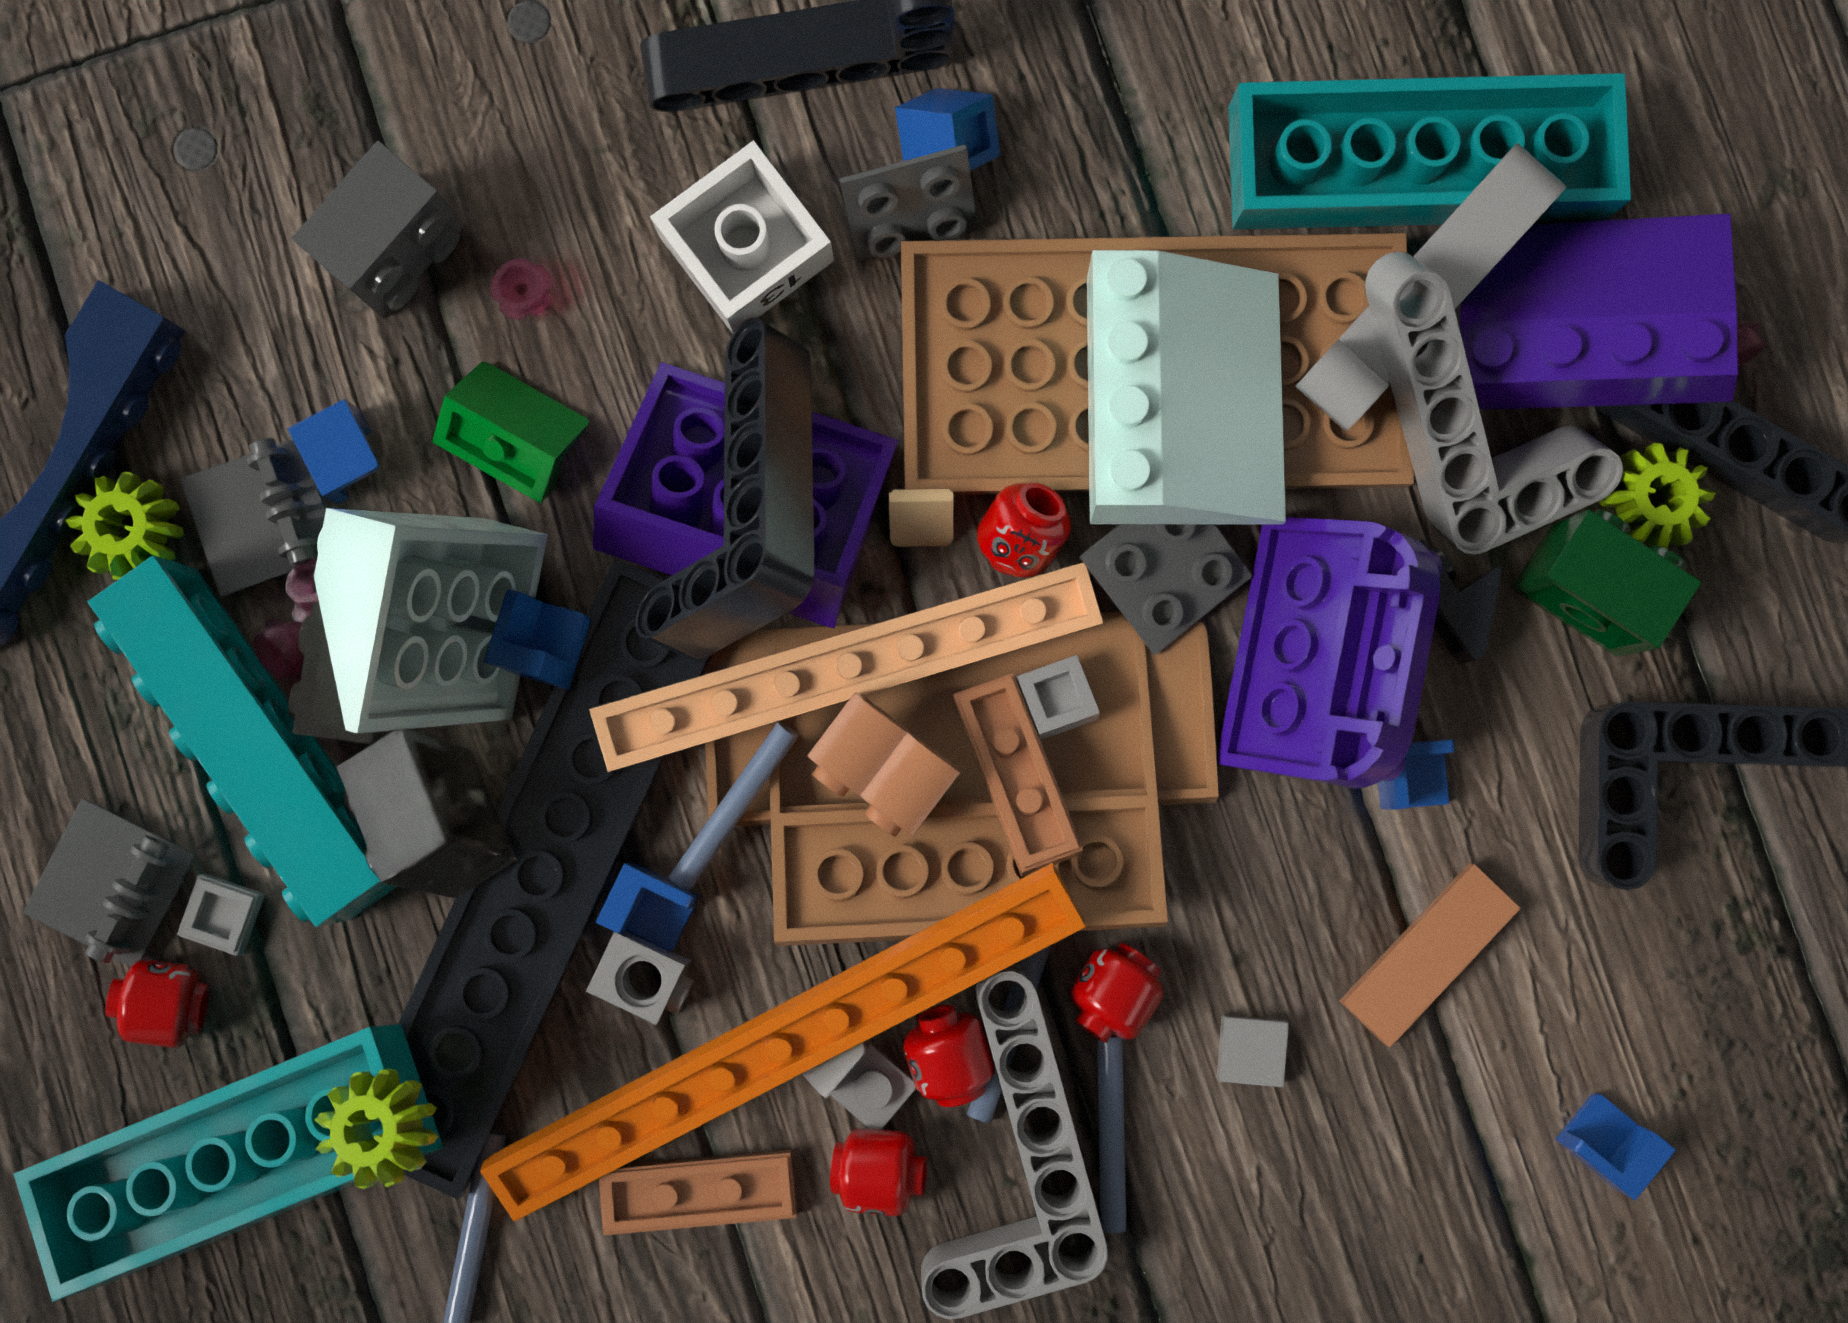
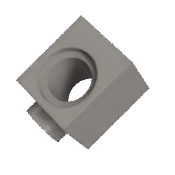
[586,931,695,1025]

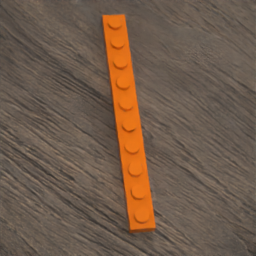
[480,863,1086,1222]

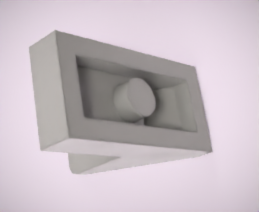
[802,1039,916,1129]

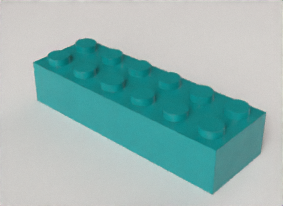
[1228,73,1631,230]
[87,555,413,927]
[14,1024,443,1302]

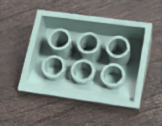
[1087,250,1286,524]
[314,508,548,733]

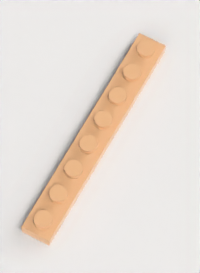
[589,563,1103,772]

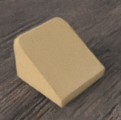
[889,489,953,547]

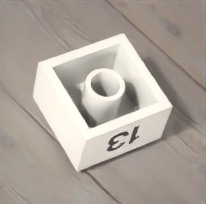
[650,140,834,333]

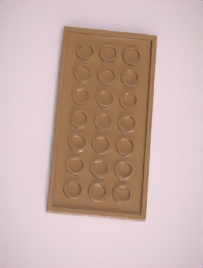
[901,233,1414,495]

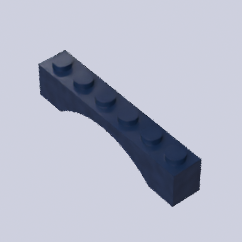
[0,280,185,647]

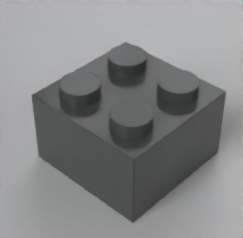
[291,141,465,318]

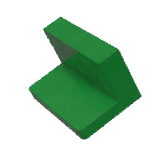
[432,362,589,504]

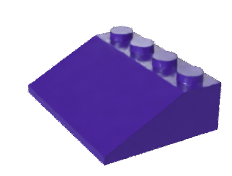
[1460,214,1738,410]
[593,362,899,629]

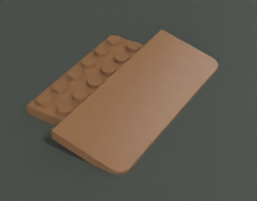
[703,611,1219,946]

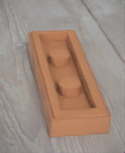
[953,673,1083,877]
[1339,863,1521,1048]
[599,1149,797,1236]

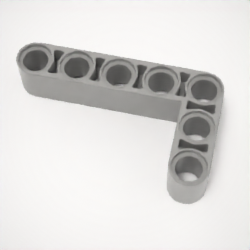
[1295,142,1567,431]
[1365,251,1623,554]
[921,964,1108,1319]

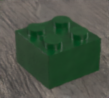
[1511,510,1701,657]

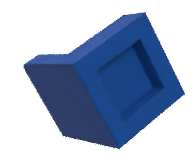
[895,88,1000,171]
[287,399,380,504]
[483,589,591,690]
[1378,739,1455,810]
[596,862,701,951]
[1555,1093,1676,1201]

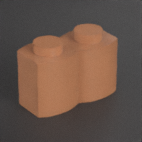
[807,692,962,837]

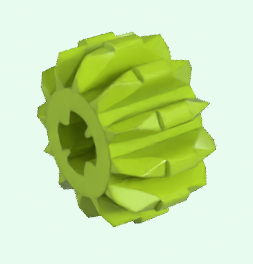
[1598,443,1716,549]
[65,472,185,580]
[315,1069,439,1189]

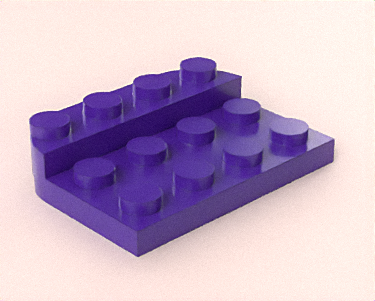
[1216,517,1442,788]

